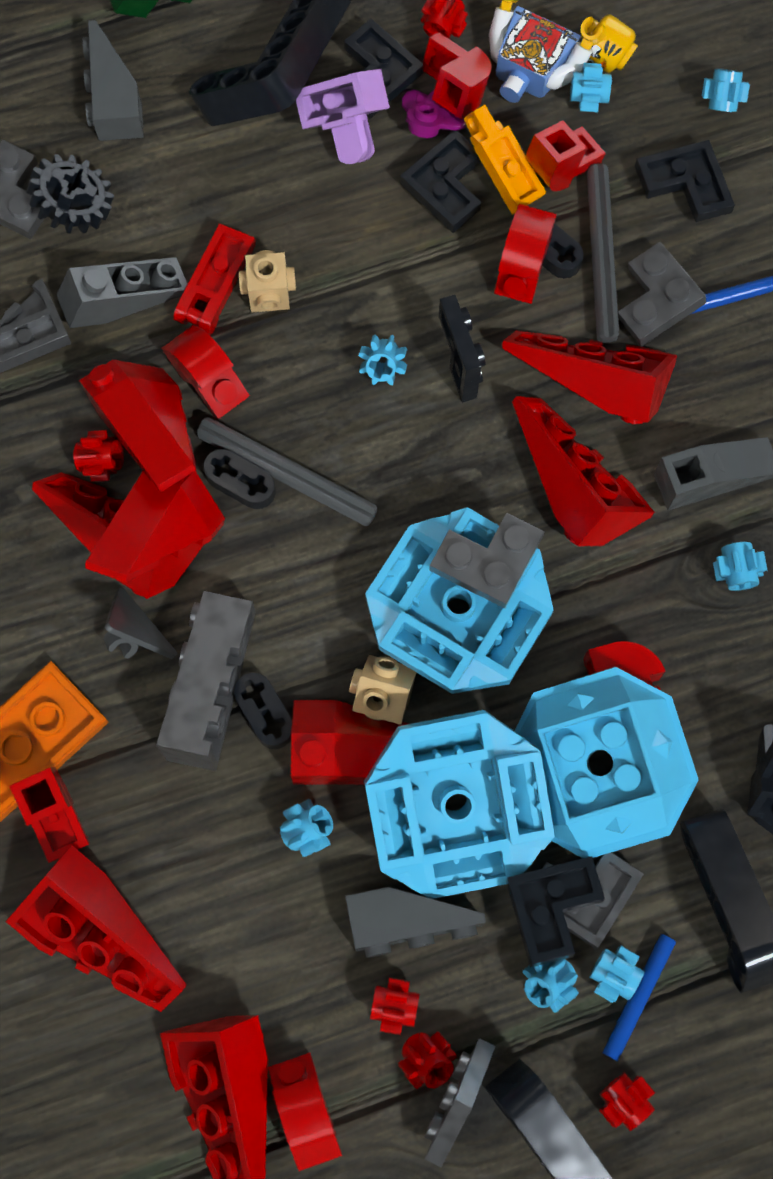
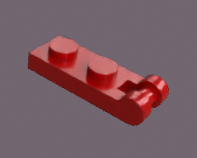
[173,223,256,335]

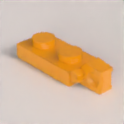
[464,105,546,215]

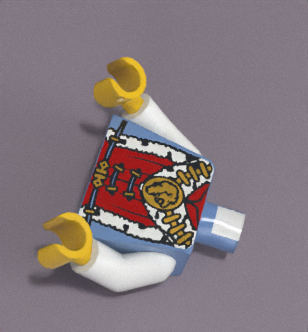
[489,0,607,103]

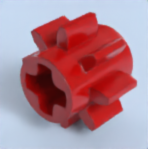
[421,0,468,39]
[73,430,124,482]
[370,978,420,1035]
[398,1031,457,1089]
[599,1072,655,1131]

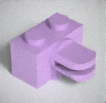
[296,69,390,164]

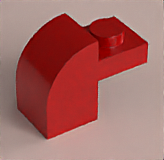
[423,32,491,119]
[526,120,606,191]
[494,204,557,304]
[161,325,250,419]
[583,641,666,690]
[9,766,90,863]
[268,1052,342,1171]

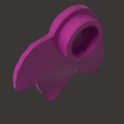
[401,89,467,138]

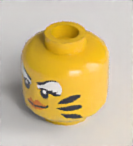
[581,15,638,73]

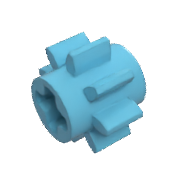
[570,63,612,113]
[701,69,750,112]
[358,334,407,386]
[713,542,768,591]
[280,799,333,857]
[589,945,645,1003]
[523,959,579,1013]

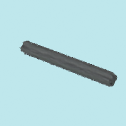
[587,163,619,343]
[197,417,377,526]

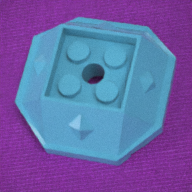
[365,507,554,694]
[515,667,699,859]
[364,710,555,899]

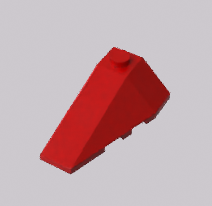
[502,330,677,424]
[79,359,196,492]
[512,396,655,546]
[85,470,225,583]
[32,472,204,599]
[291,700,409,785]
[5,845,187,1012]
[160,1015,268,1179]

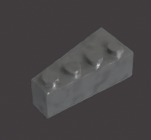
[156,591,256,771]

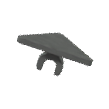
[104,588,177,659]

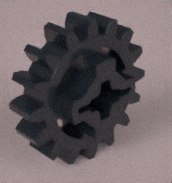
[26,154,114,234]

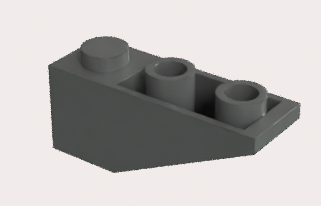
[82,20,144,141]
[57,257,188,328]
[654,437,773,511]
[345,887,486,958]

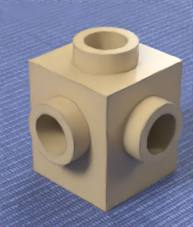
[239,250,296,312]
[349,655,416,725]

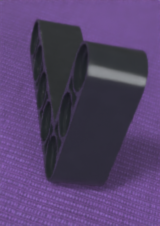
[189,0,351,126]

